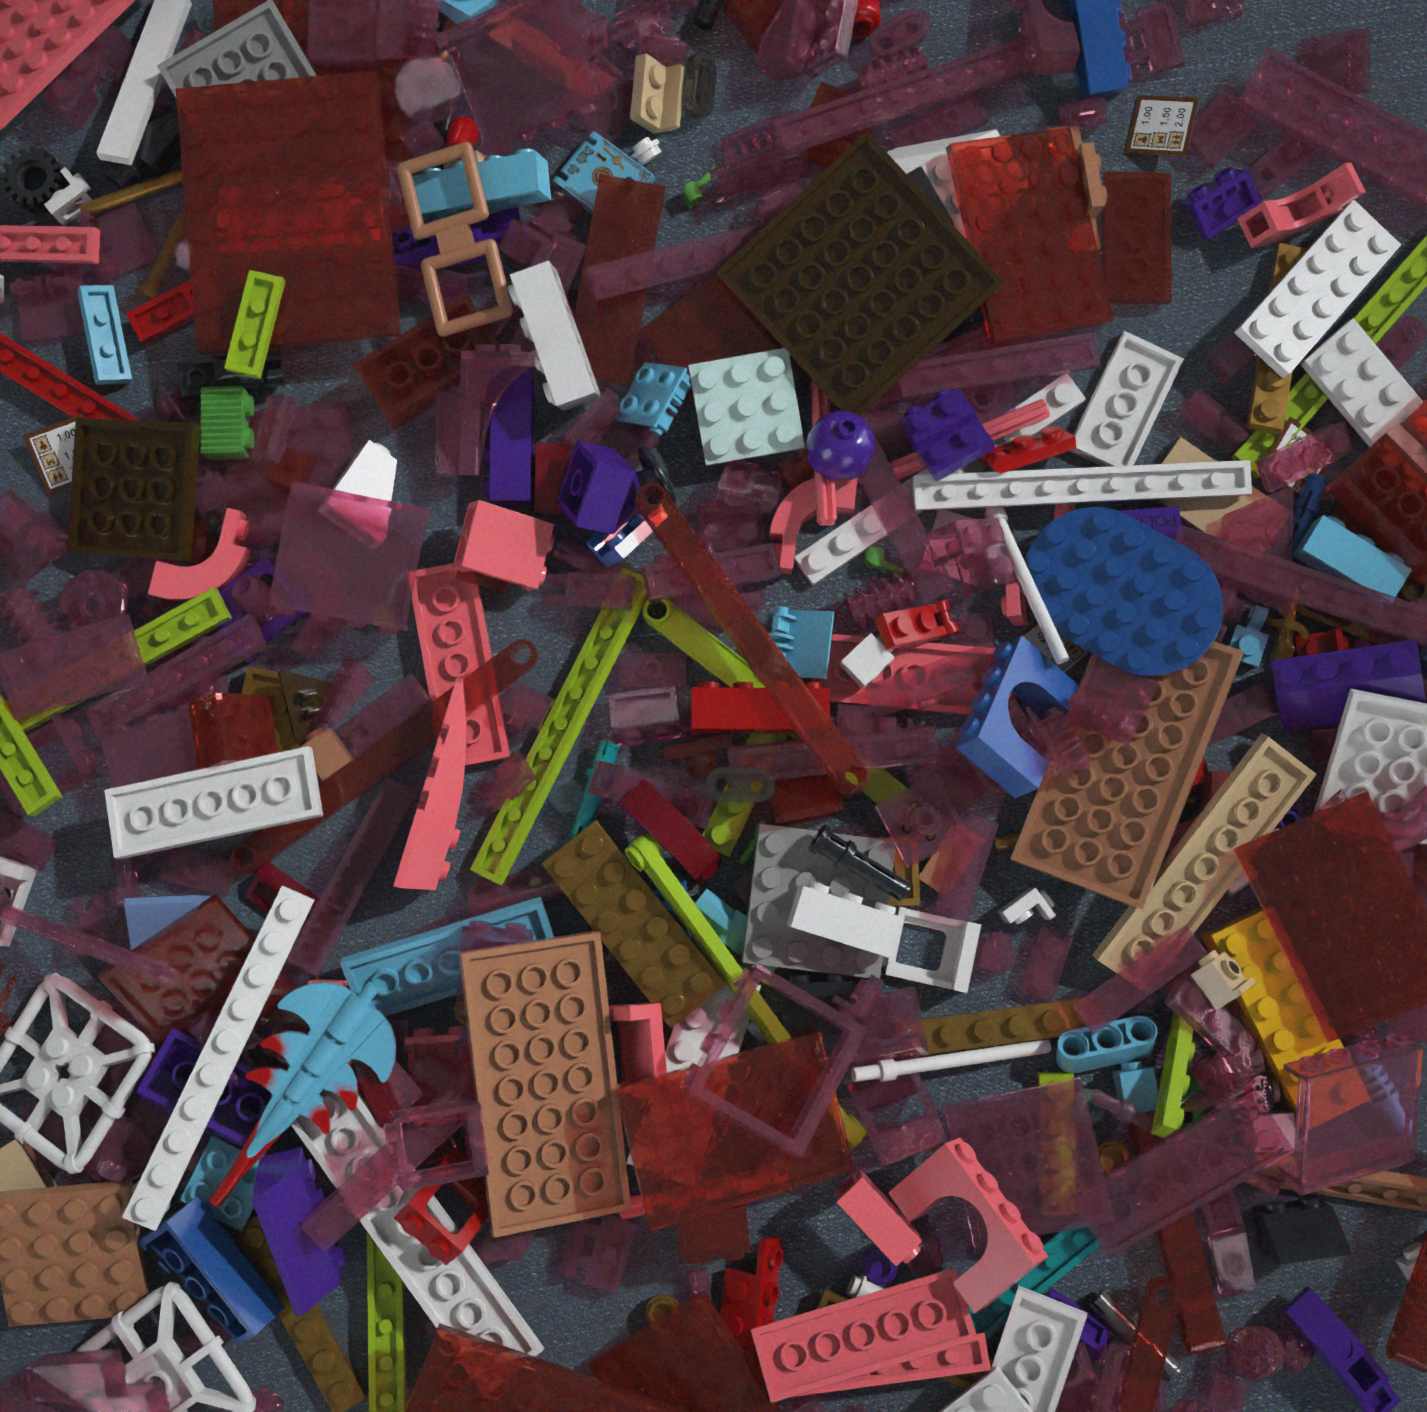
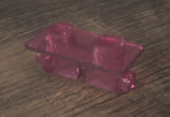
[156,384,201,443]
[1178,388,1251,455]

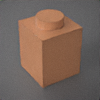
[299,728,357,783]

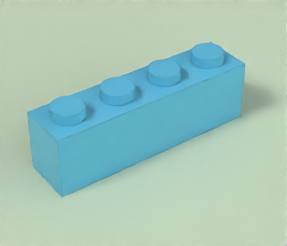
[412,149,551,223]

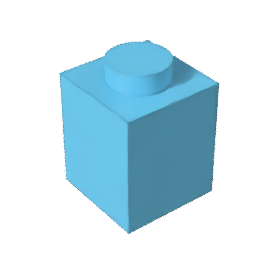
[1112,1060,1158,1115]

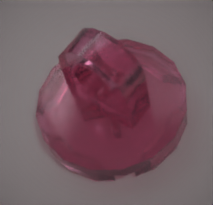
[395,53,462,123]
[84,1117,155,1183]

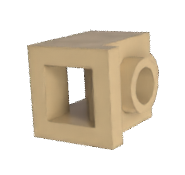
[1191,950,1256,1010]

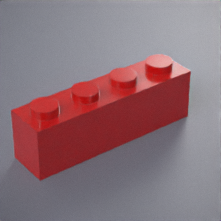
[692,682,830,734]

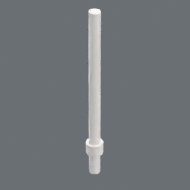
[984,507,1070,664]
[851,1039,1051,1082]

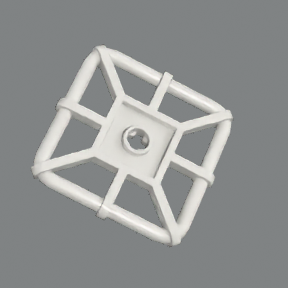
[0,973,155,1174]
[70,1282,256,1412]

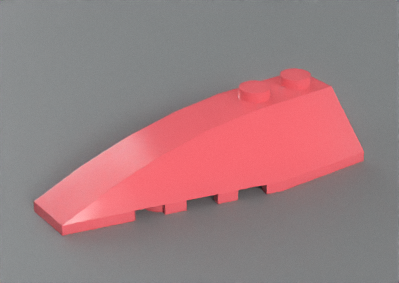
[393,678,467,890]

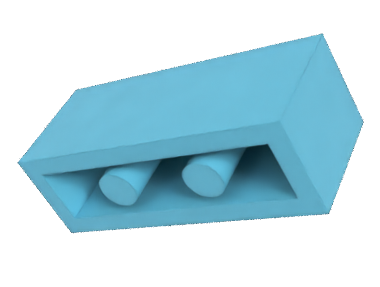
[1292,515,1412,609]

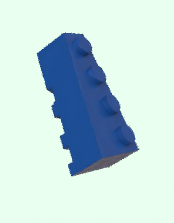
[1060,0,1132,100]
[138,1196,285,1345]

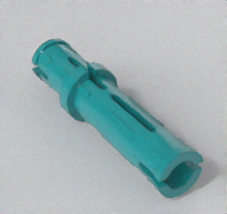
[570,739,620,838]

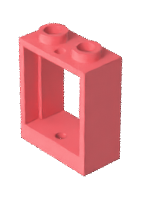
[833,1167,922,1266]

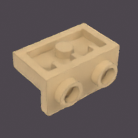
[630,53,685,134]

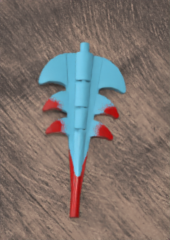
[209,981,396,1207]

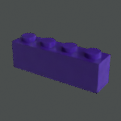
[484,369,535,508]

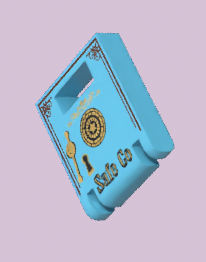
[552,131,654,231]

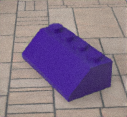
[1271,639,1426,731]
[136,1028,272,1157]
[251,1147,347,1317]

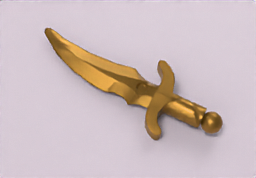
[1265,585,1310,704]

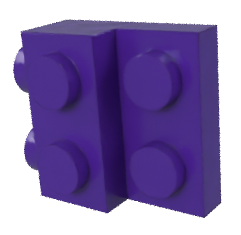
[900,387,995,482]

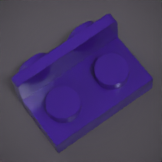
[1179,167,1262,240]

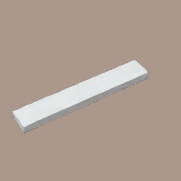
[96,0,192,165]

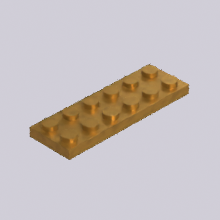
[542,820,726,1028]

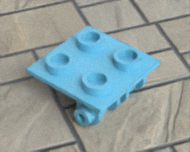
[614,362,692,437]
[765,606,834,679]
[180,1135,259,1231]

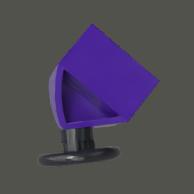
[556,439,676,535]

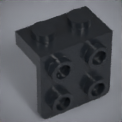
[781,974,853,1052]

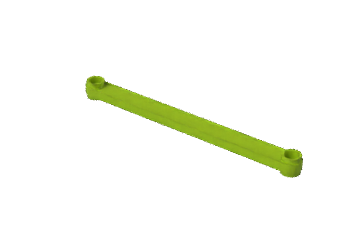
[642,596,940,836]
[625,833,866,1154]

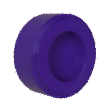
[862,1247,898,1285]

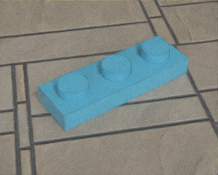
[77,285,132,385]

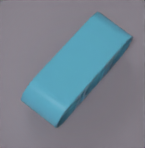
[1056,1016,1157,1073]

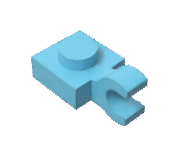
[1227,605,1269,668]

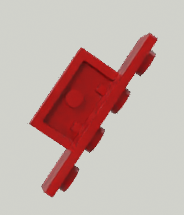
[717,1237,784,1385]

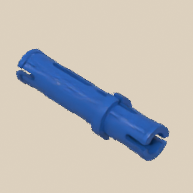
[1270,473,1328,573]

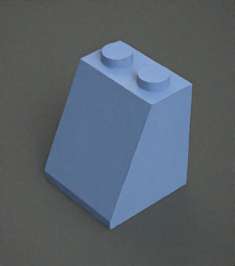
[124,895,215,989]

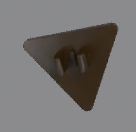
[278,669,349,743]

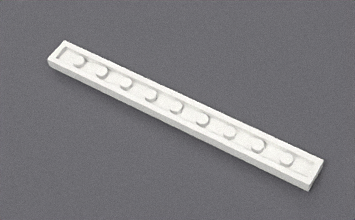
[794,372,1086,586]
[912,460,1252,511]
[122,885,314,1231]

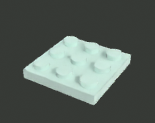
[688,348,805,466]

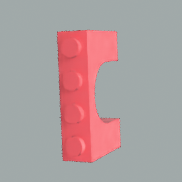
[889,1138,1049,1313]

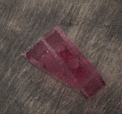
[0,489,68,585]

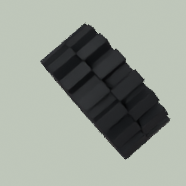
[1,147,69,214]

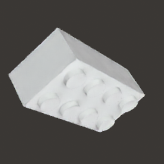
[508,260,602,411]

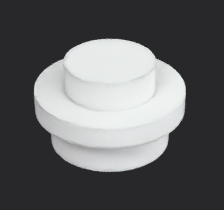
[630,137,662,166]

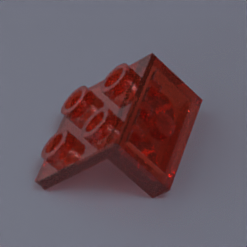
[188,693,278,770]

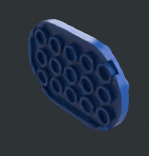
[1025,507,1223,677]

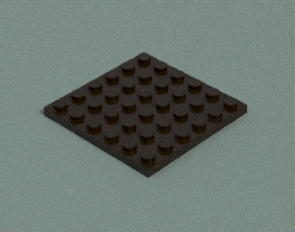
[716,131,1005,417]

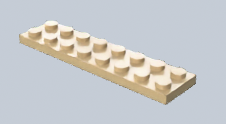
[1092,733,1316,994]

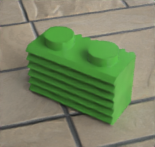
[200,386,255,461]

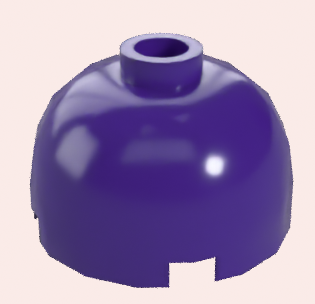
[806,410,875,480]

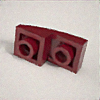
[533,442,569,514]

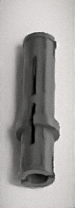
[1088,1289,1183,1382]

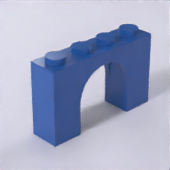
[955,635,1079,798]

